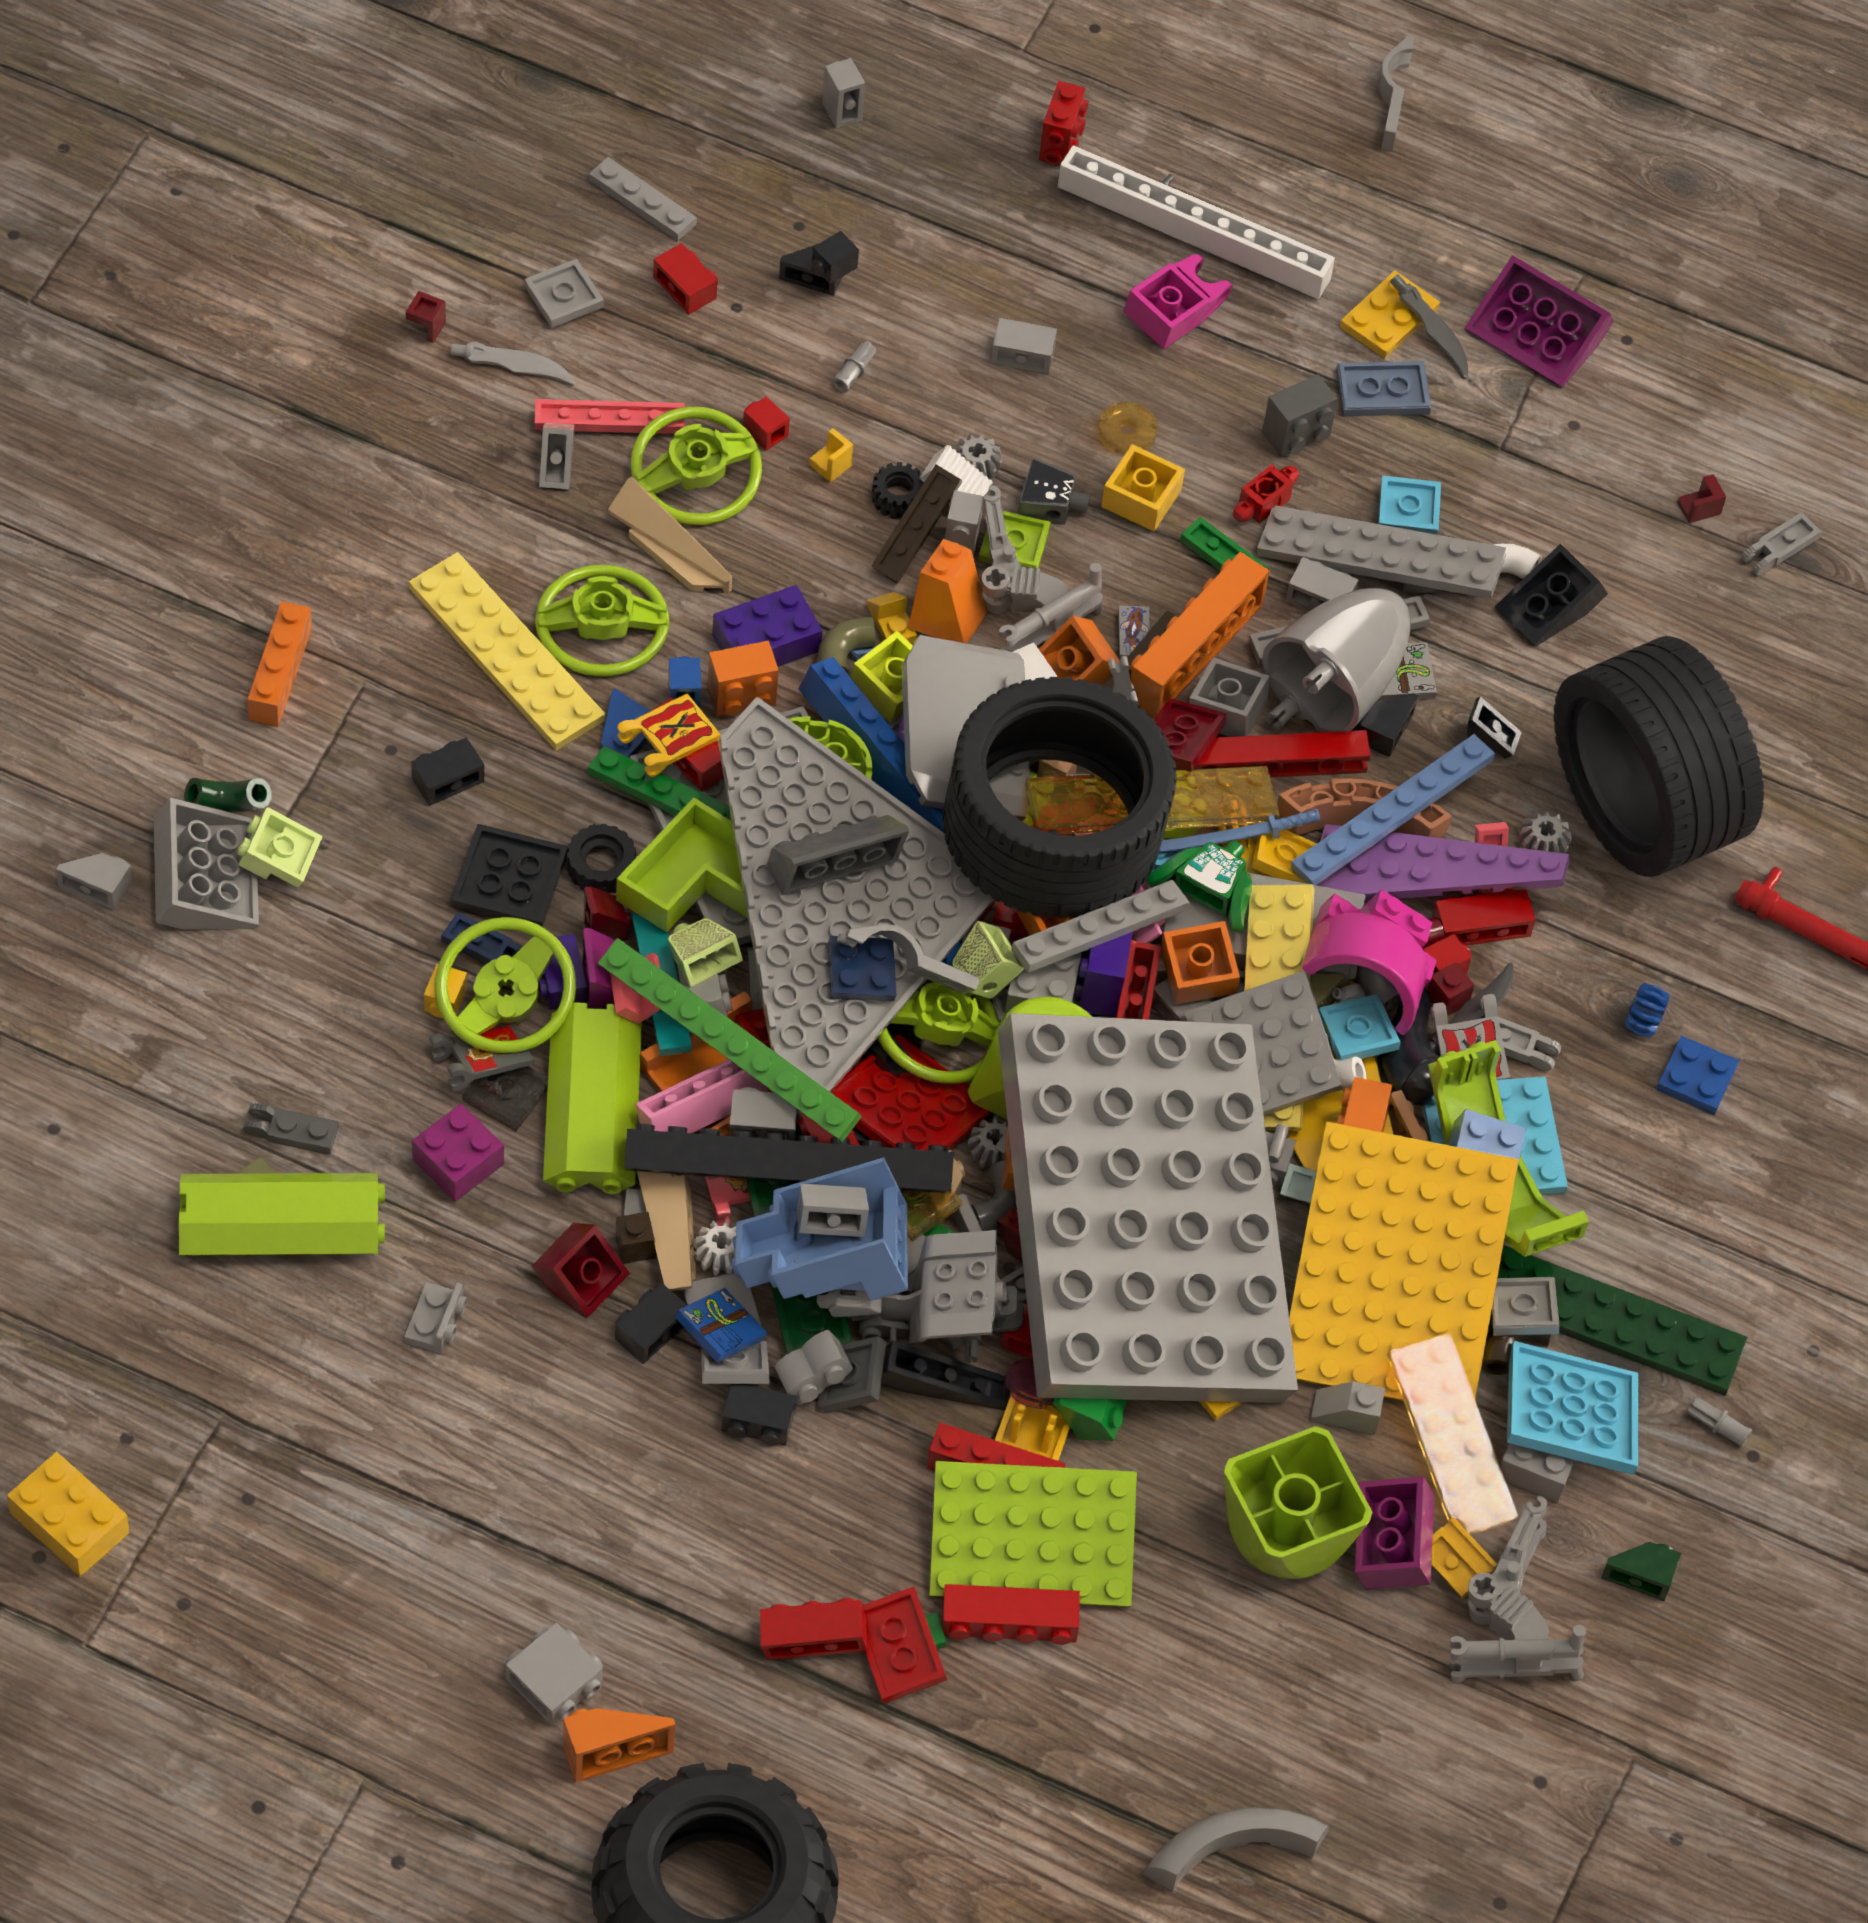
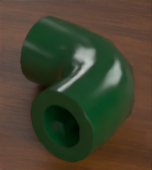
[184,778,272,812]

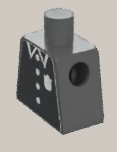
[1018,458,1091,525]

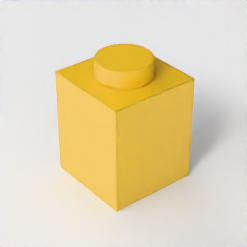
[424,964,467,1018]

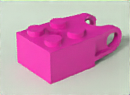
[1123,254,1233,349]

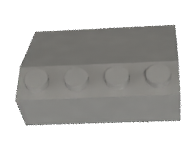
[154,798,259,930]

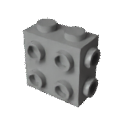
[506,1623,603,1725]

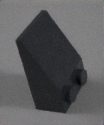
[1495,544,1608,647]

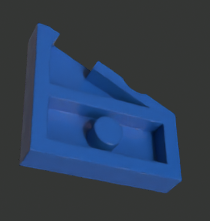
[601,688,650,758]

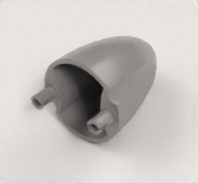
[1263,588,1411,732]

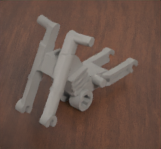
[982,485,1103,652]
[1450,1496,1586,1683]

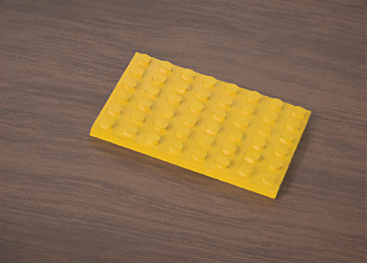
[1289,1121,1519,1415]

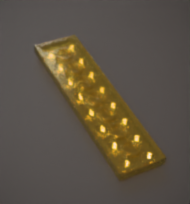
[1025,766,1280,834]

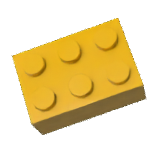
[7,1452,130,1577]

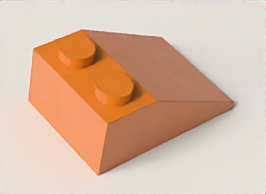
[563,1708,675,1783]

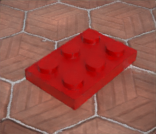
[863,1586,948,1704]

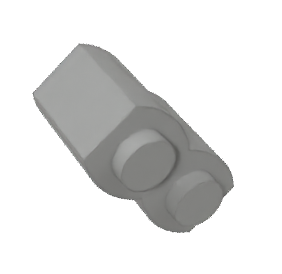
[774,1330,853,1405]

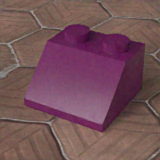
[582,928,615,1009]

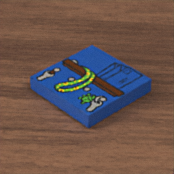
[675,1288,767,1363]

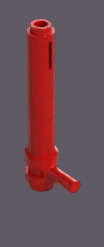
[1734,867,1868,970]

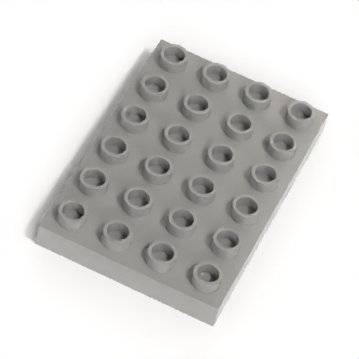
[998,1013,1298,1403]

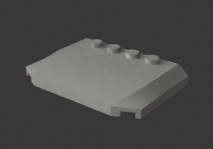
[902,635,1031,821]

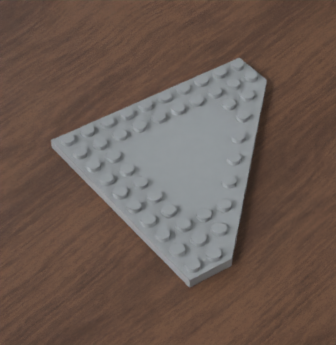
[718,697,994,1092]

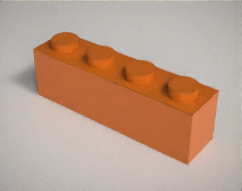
[247,601,312,727]

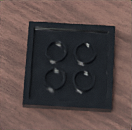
[451,824,568,927]

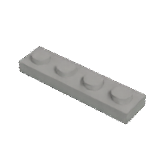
[589,157,697,241]

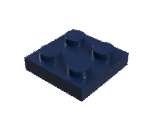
[828,936,897,1001]

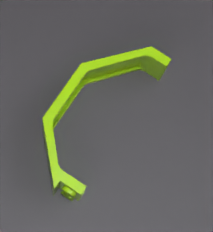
[1428,1040,1589,1257]

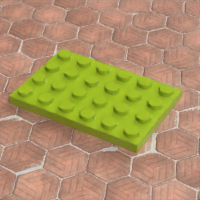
[929,1461,1137,1607]

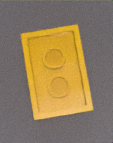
[1340,270,1440,359]

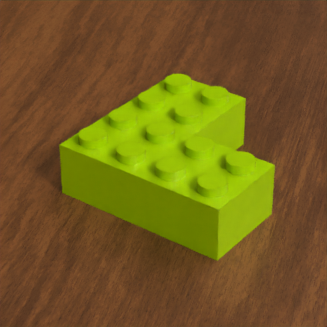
[616,798,748,932]

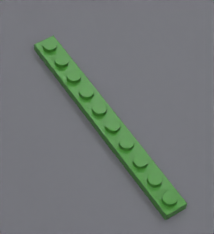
[598,938,862,1142]

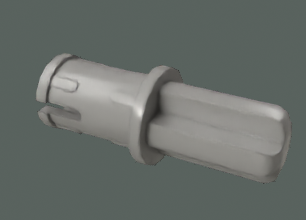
[832,341,876,393]
[1688,1398,1752,1448]

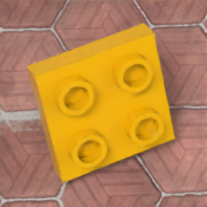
[995,1393,1070,1461]

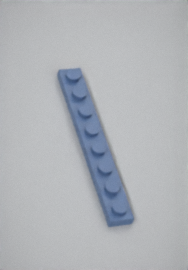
[1291,734,1495,885]

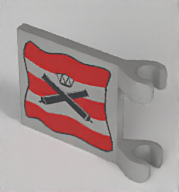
[1431,994,1510,1080]

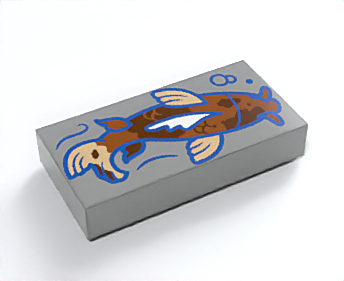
[1118,605,1150,661]

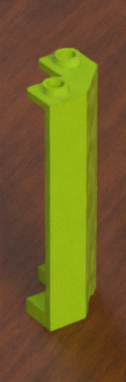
[543,1003,642,1194]
[179,1173,385,1255]

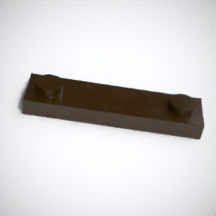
[871,464,962,583]

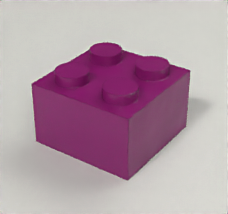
[412,1103,504,1202]

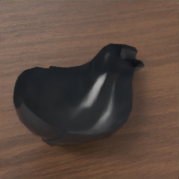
[1377,987,1440,1106]

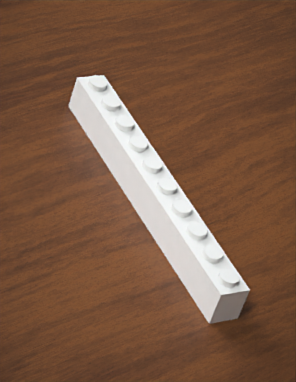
[1058,146,1335,299]

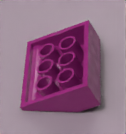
[1465,255,1614,388]

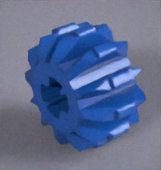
[1624,983,1670,1038]

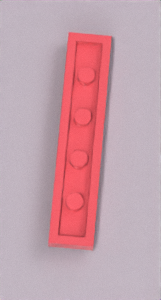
[535,399,685,434]

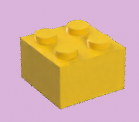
[1101,444,1185,532]

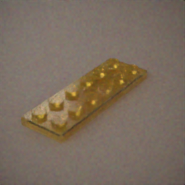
[1387,1333,1519,1535]

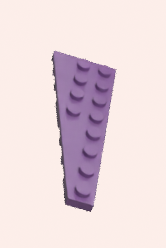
[1317,824,1570,901]

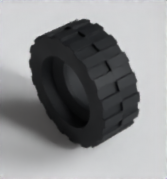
[567,824,636,893]

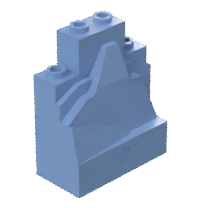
[732,1157,908,1301]

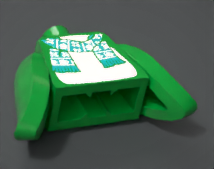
[1145,840,1253,934]

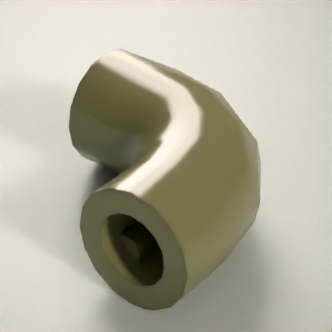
[817,616,876,675]

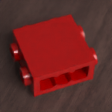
[1039,81,1089,166]

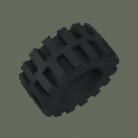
[872,462,924,519]

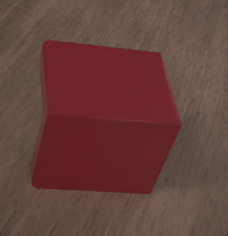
[406,291,446,343]
[1677,474,1726,523]

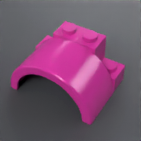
[1302,889,1437,1035]

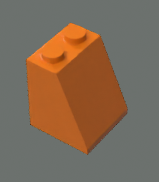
[908,539,987,644]

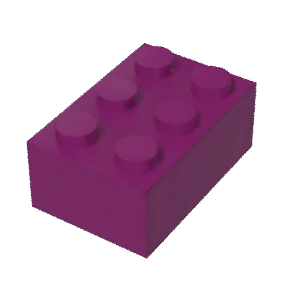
[1355,1476,1434,1590]

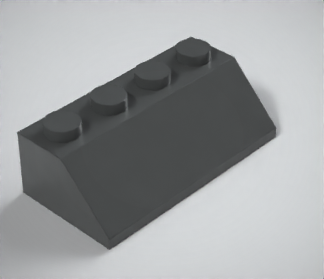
[767,815,909,895]

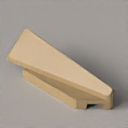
[608,477,732,593]
[637,1172,696,1291]

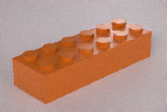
[1130,552,1270,719]

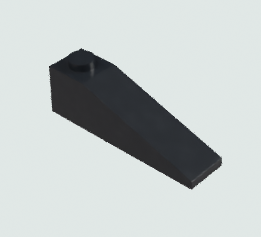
[881,1340,1014,1410]

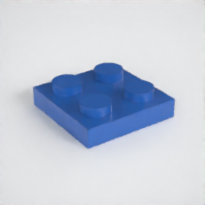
[1656,1035,1740,1115]

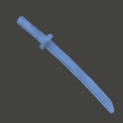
[1159,809,1320,852]

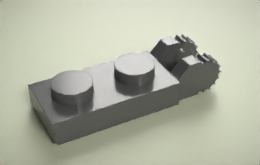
[243,1103,339,1154]

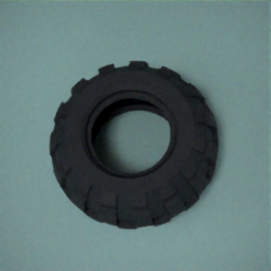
[591,1763,839,1923]

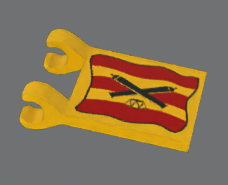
[617,694,721,777]

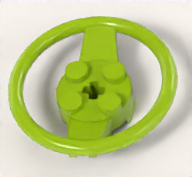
[630,406,762,525]
[535,565,670,677]
[435,917,576,1054]
[877,981,999,1084]

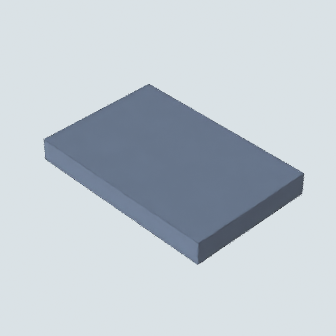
[1336,361,1431,416]

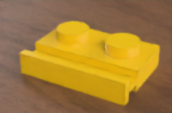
[1431,1517,1498,1600]

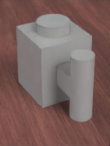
[1265,1124,1296,1188]

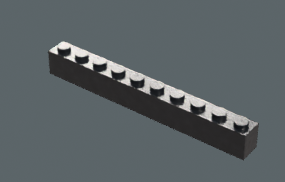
[624,1124,954,1194]

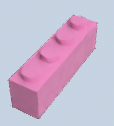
[635,1059,768,1133]

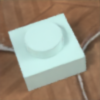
[1280,1163,1316,1204]

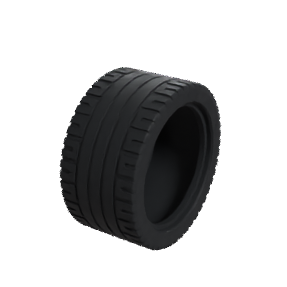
[1553,636,1764,877]
[942,677,1177,918]

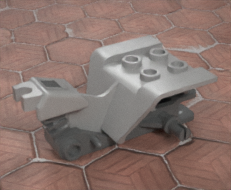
[817,1230,1024,1363]

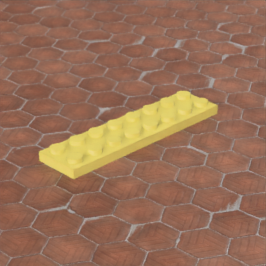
[409,552,605,751]
[1244,884,1315,1131]

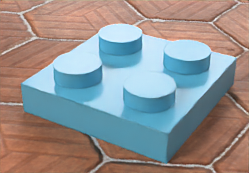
[1378,475,1441,535]
[1318,994,1400,1060]

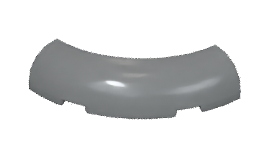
[1143,1807,1329,1891]

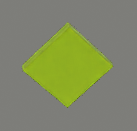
[978,510,1051,570]

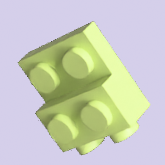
[236,807,323,888]

